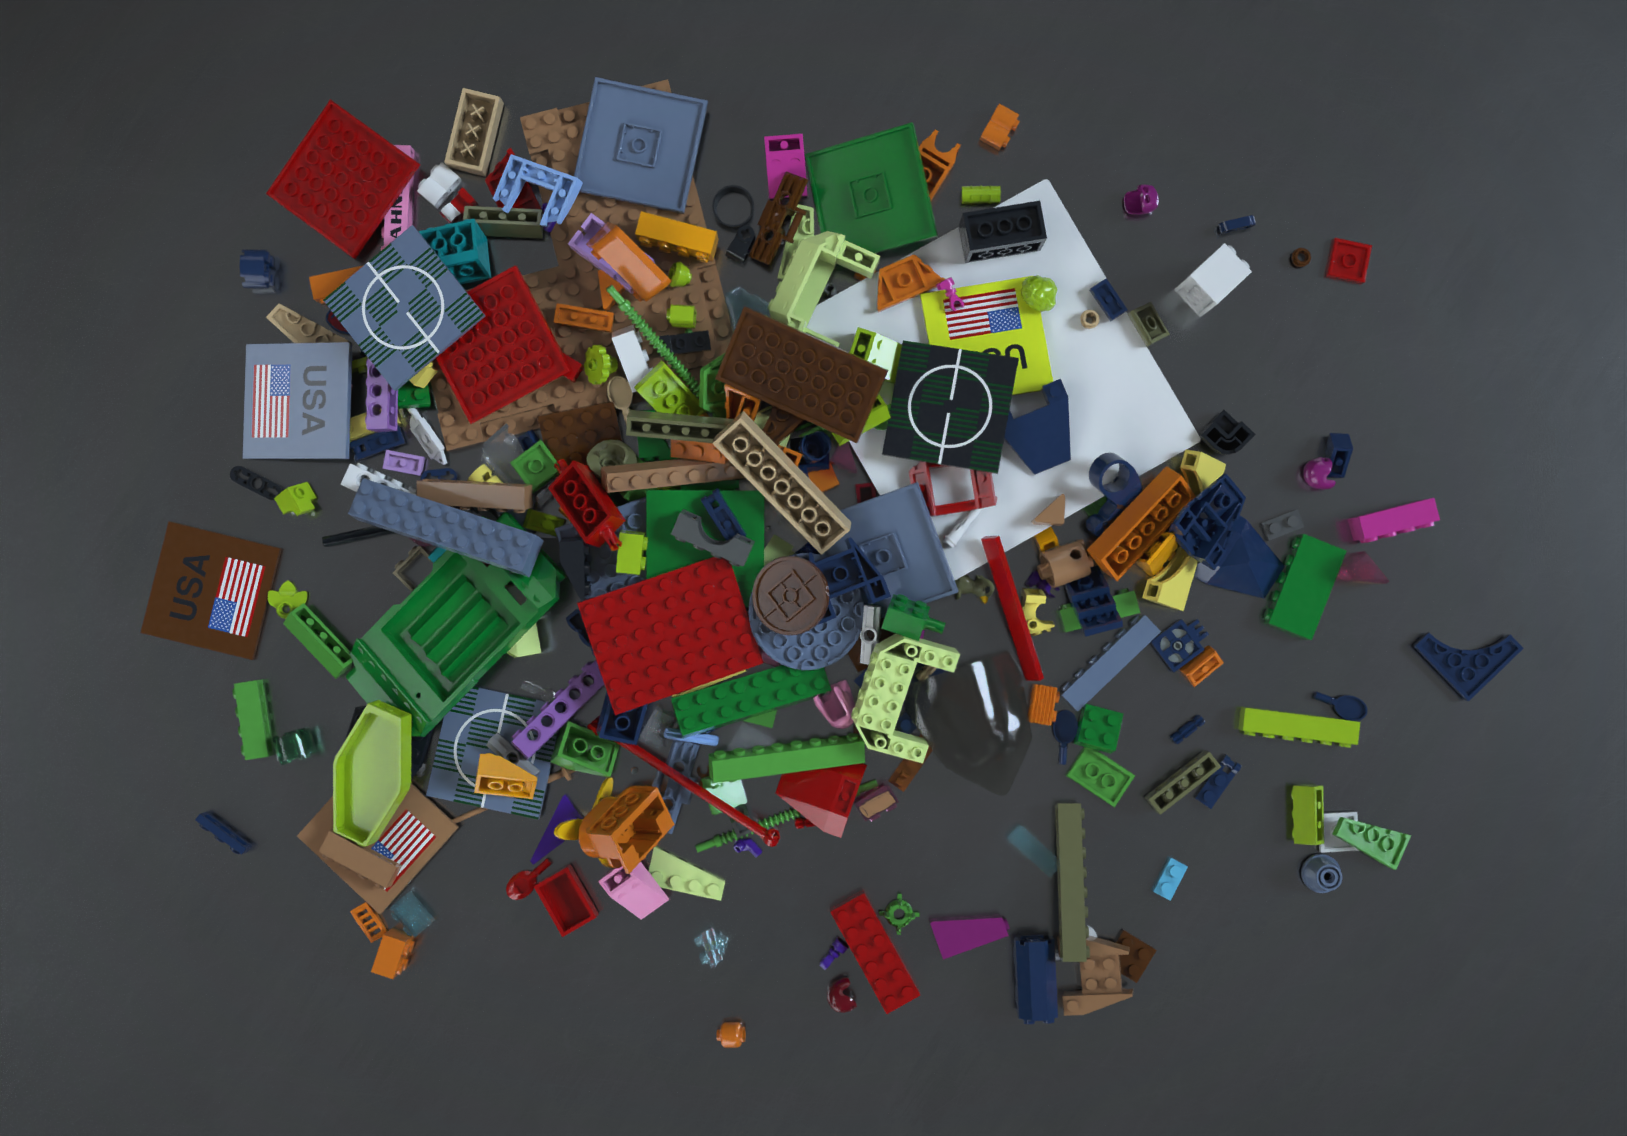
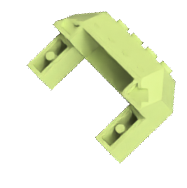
[767,231,880,348]
[851,634,960,763]

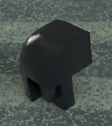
[1199,410,1256,455]

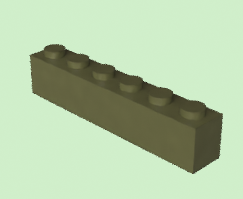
[626,410,734,443]

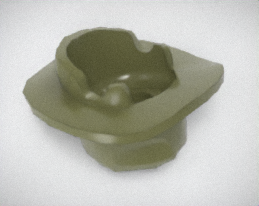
[586,439,637,478]

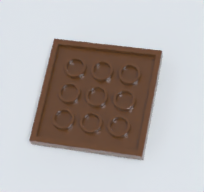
[537,401,623,482]

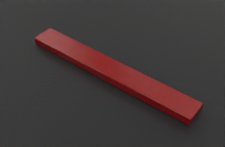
[981,536,1044,681]

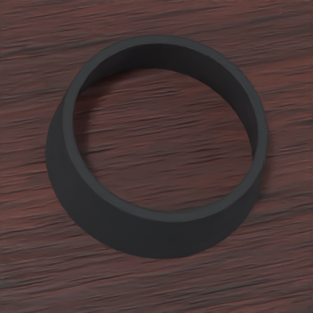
[712,185,754,228]

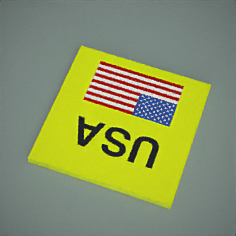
[920,276,1053,396]

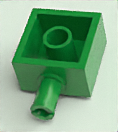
[882,594,946,641]

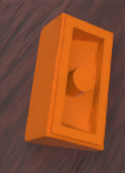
[1180,645,1224,687]

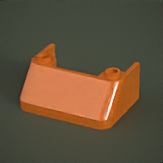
[586,222,672,302]

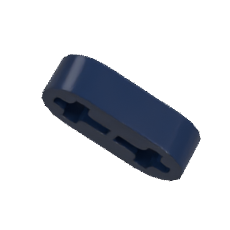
[1218,215,1256,234]
[421,468,459,480]

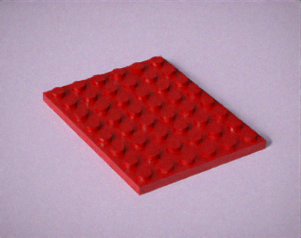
[577,556,763,715]

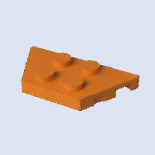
[877,254,945,313]

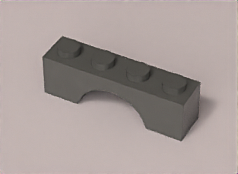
[671,509,755,567]

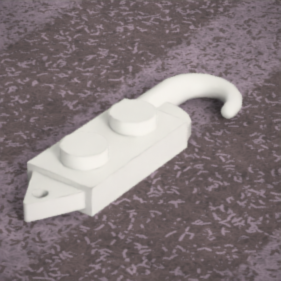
[398,408,447,465]

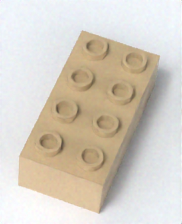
[444,88,504,177]

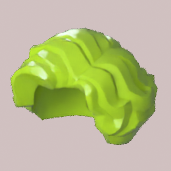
[1021,275,1057,312]

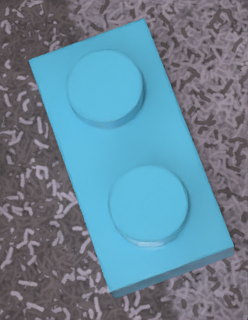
[1152,857,1188,901]

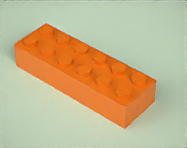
[1087,466,1196,581]

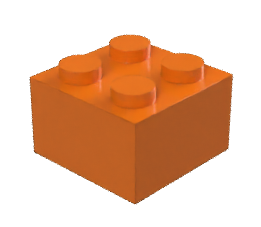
[371,928,415,979]

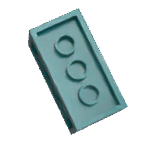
[419,219,491,284]

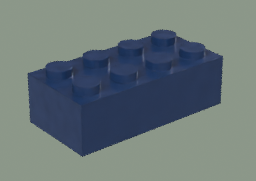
[596,692,648,745]

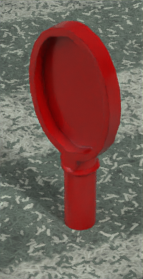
[506,858,552,900]

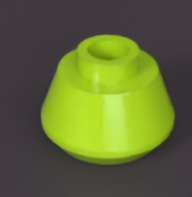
[668,261,692,287]

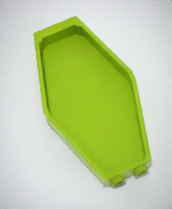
[333,700,412,847]

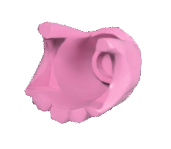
[813,680,855,729]

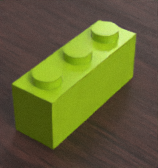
[1291,784,1324,845]

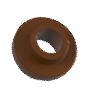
[1291,248,1311,267]

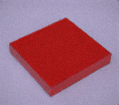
[1326,238,1372,284]

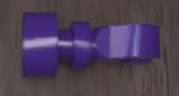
[1025,570,1060,598]
[819,936,849,970]

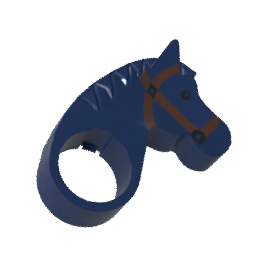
[1086,452,1142,537]

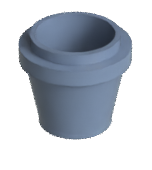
[1301,854,1342,893]

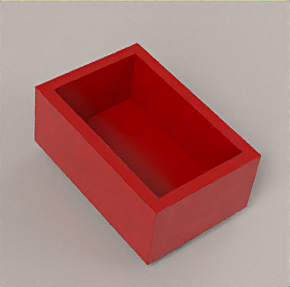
[533,864,599,937]

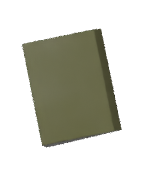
[1128,302,1170,347]

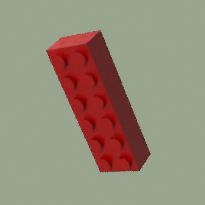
[830,890,921,1014]

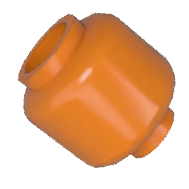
[716,1022,746,1048]

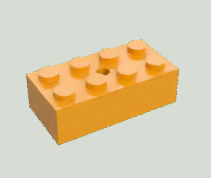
[635,211,719,263]

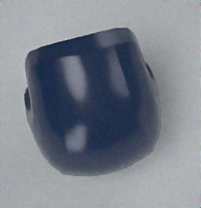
[797,431,832,464]

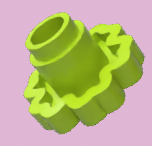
[584,345,618,385]

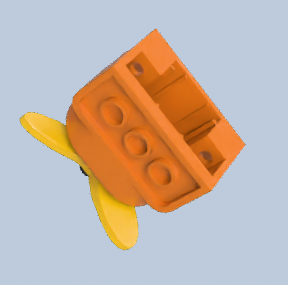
[554,777,675,874]

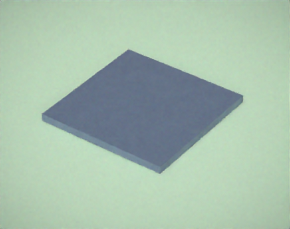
[574,77,708,214]
[822,482,959,619]

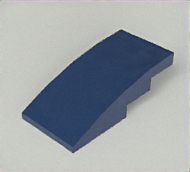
[1064,566,1123,637]

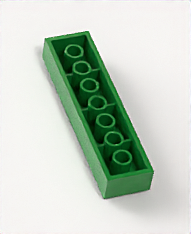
[671,665,831,739]

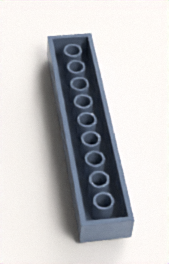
[348,478,544,577]

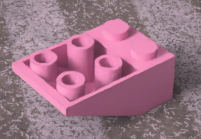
[598,862,669,920]

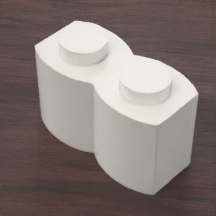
[417,163,462,209]

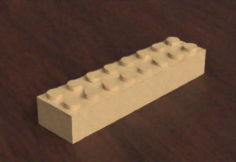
[712,411,851,555]

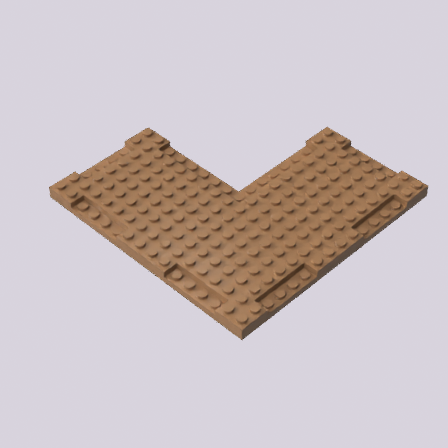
[430,79,734,452]

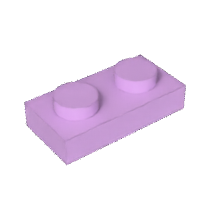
[383,450,425,476]

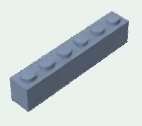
[1060,615,1161,712]

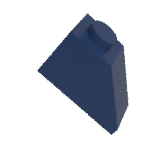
[1325,433,1353,478]

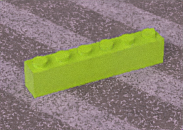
[1238,707,1360,748]

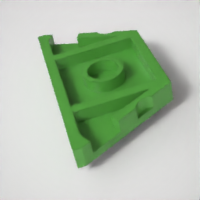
[699,352,726,418]

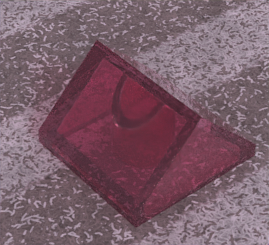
[829,442,858,477]

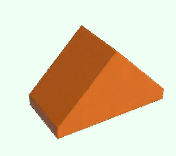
[597,270,625,312]

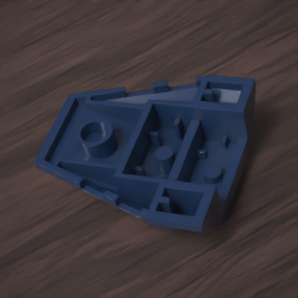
[1169,473,1246,570]
[1194,515,1285,599]

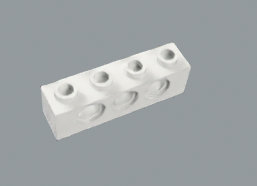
[341,463,417,496]

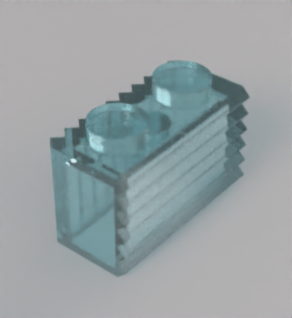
[389,891,435,938]

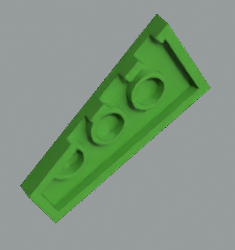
[1332,817,1411,870]

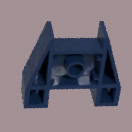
[806,537,891,625]

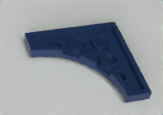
[1413,632,1524,701]

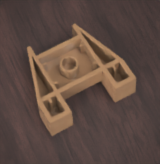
[1057,935,1133,1016]

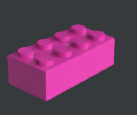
[1347,498,1440,543]

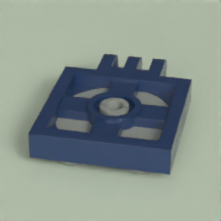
[1150,619,1209,673]

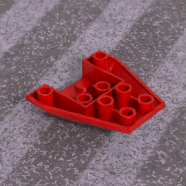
[775,763,867,838]

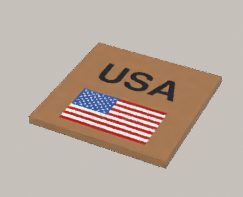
[297,783,459,914]

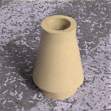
[1080,310,1100,329]

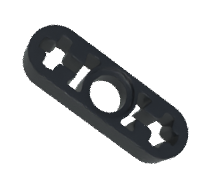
[230,466,284,501]

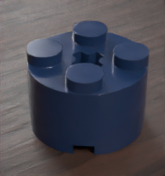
[240,249,274,288]

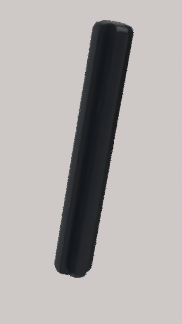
[322,526,395,547]

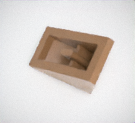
[1031,494,1065,526]

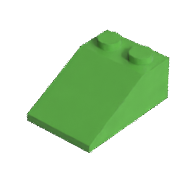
[550,721,620,778]

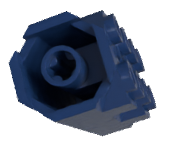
[1013,934,1058,1024]

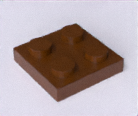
[1114,929,1157,983]

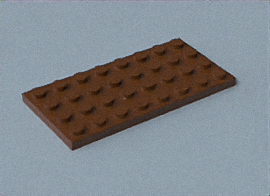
[715,306,889,443]

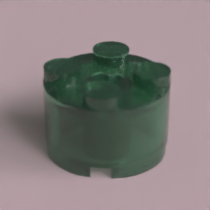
[271,727,316,765]

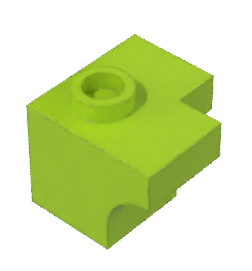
[274,482,317,516]

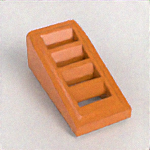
[350,902,388,943]

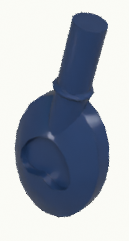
[1313,691,1367,721]
[1053,710,1078,765]

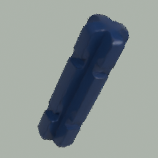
[1171,715,1205,744]

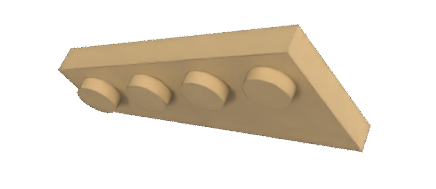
[266,304,350,343]

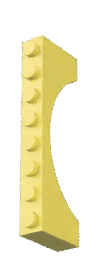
[1142,449,1226,611]

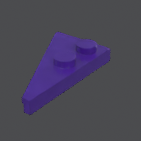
[530,794,584,865]

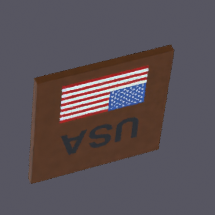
[140,521,282,660]

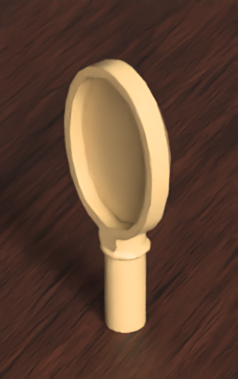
[607,376,633,427]

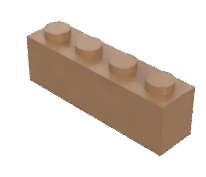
[318,830,402,889]

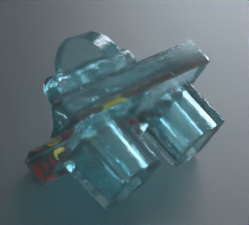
[694,927,728,967]

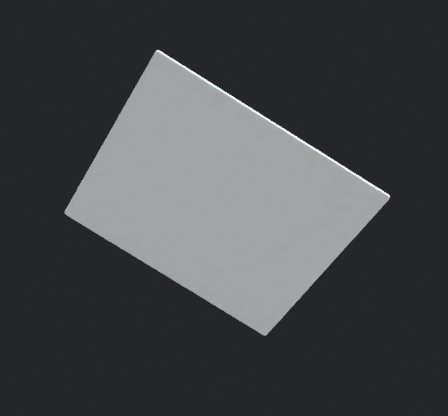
[807,179,1201,580]

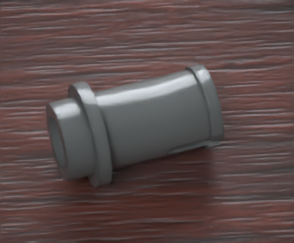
[824,283,840,299]

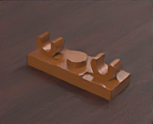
[888,733,936,792]

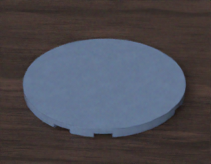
[748,553,864,670]

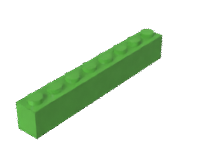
[708,733,865,783]

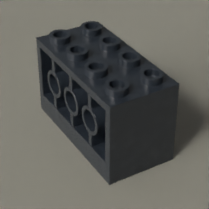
[958,200,1047,263]

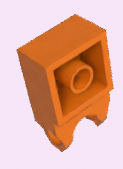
[919,129,961,202]

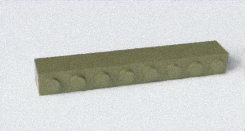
[1055,803,1090,962]

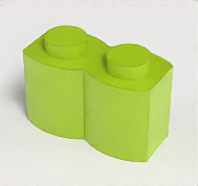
[666,304,697,329]

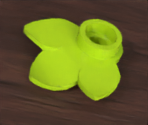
[268,580,308,619]

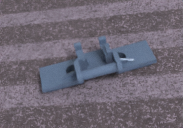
[652,740,700,834]

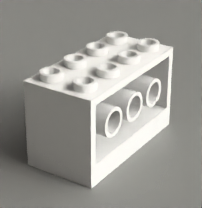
[1174,243,1252,317]

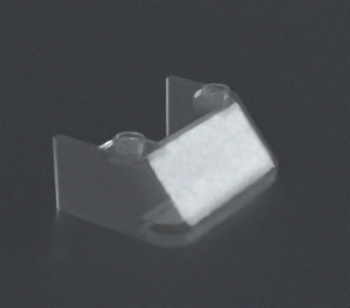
[480,424,557,511]

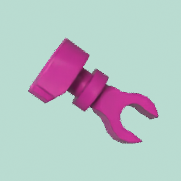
[936,277,964,311]

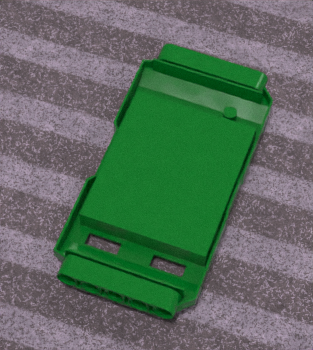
[346,512,566,737]

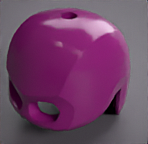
[1124,184,1159,215]
[1303,457,1336,490]

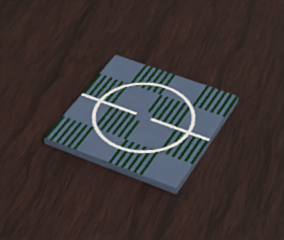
[323,225,485,391]
[426,687,564,820]

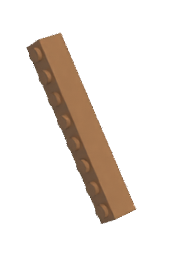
[601,459,746,493]

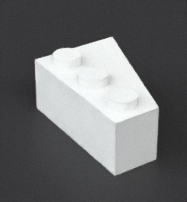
[612,325,653,393]

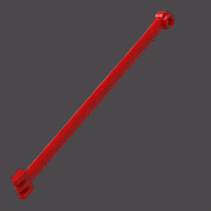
[587,716,780,847]

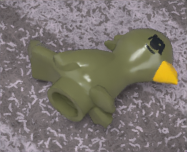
[954,574,994,604]

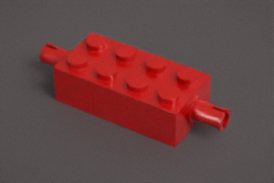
[548,459,626,551]

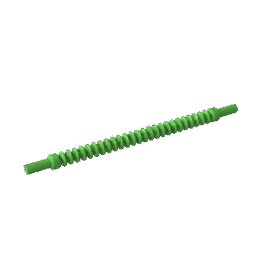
[606,285,723,418]
[695,779,878,852]

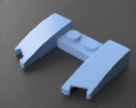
[493,154,583,227]

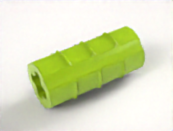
[961,185,1001,204]

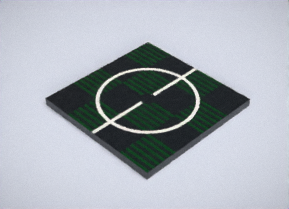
[882,340,1019,474]

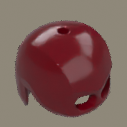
[827,977,857,1013]

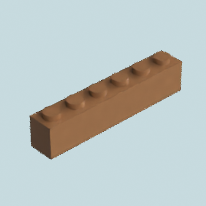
[417,479,533,513]

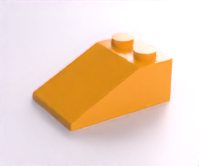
[1134,532,1178,576]
[474,753,537,799]

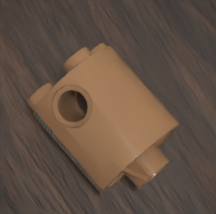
[1037,539,1094,588]

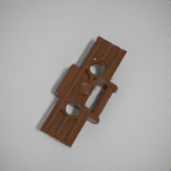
[749,171,808,266]

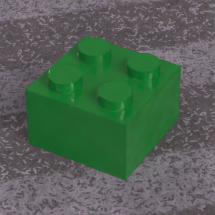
[1074,704,1124,754]

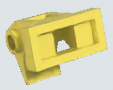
[1022,588,1055,636]

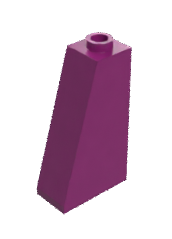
[929,914,1010,959]

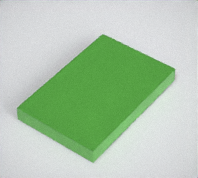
[1066,747,1135,808]

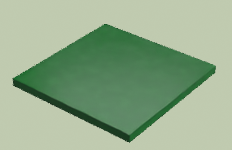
[804,122,938,265]
[646,490,764,608]

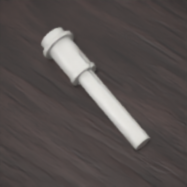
[943,508,983,548]

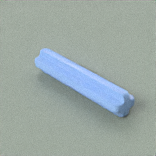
[664,728,719,746]

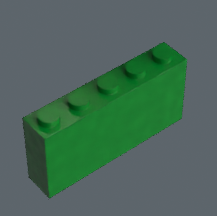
[1264,534,1347,640]

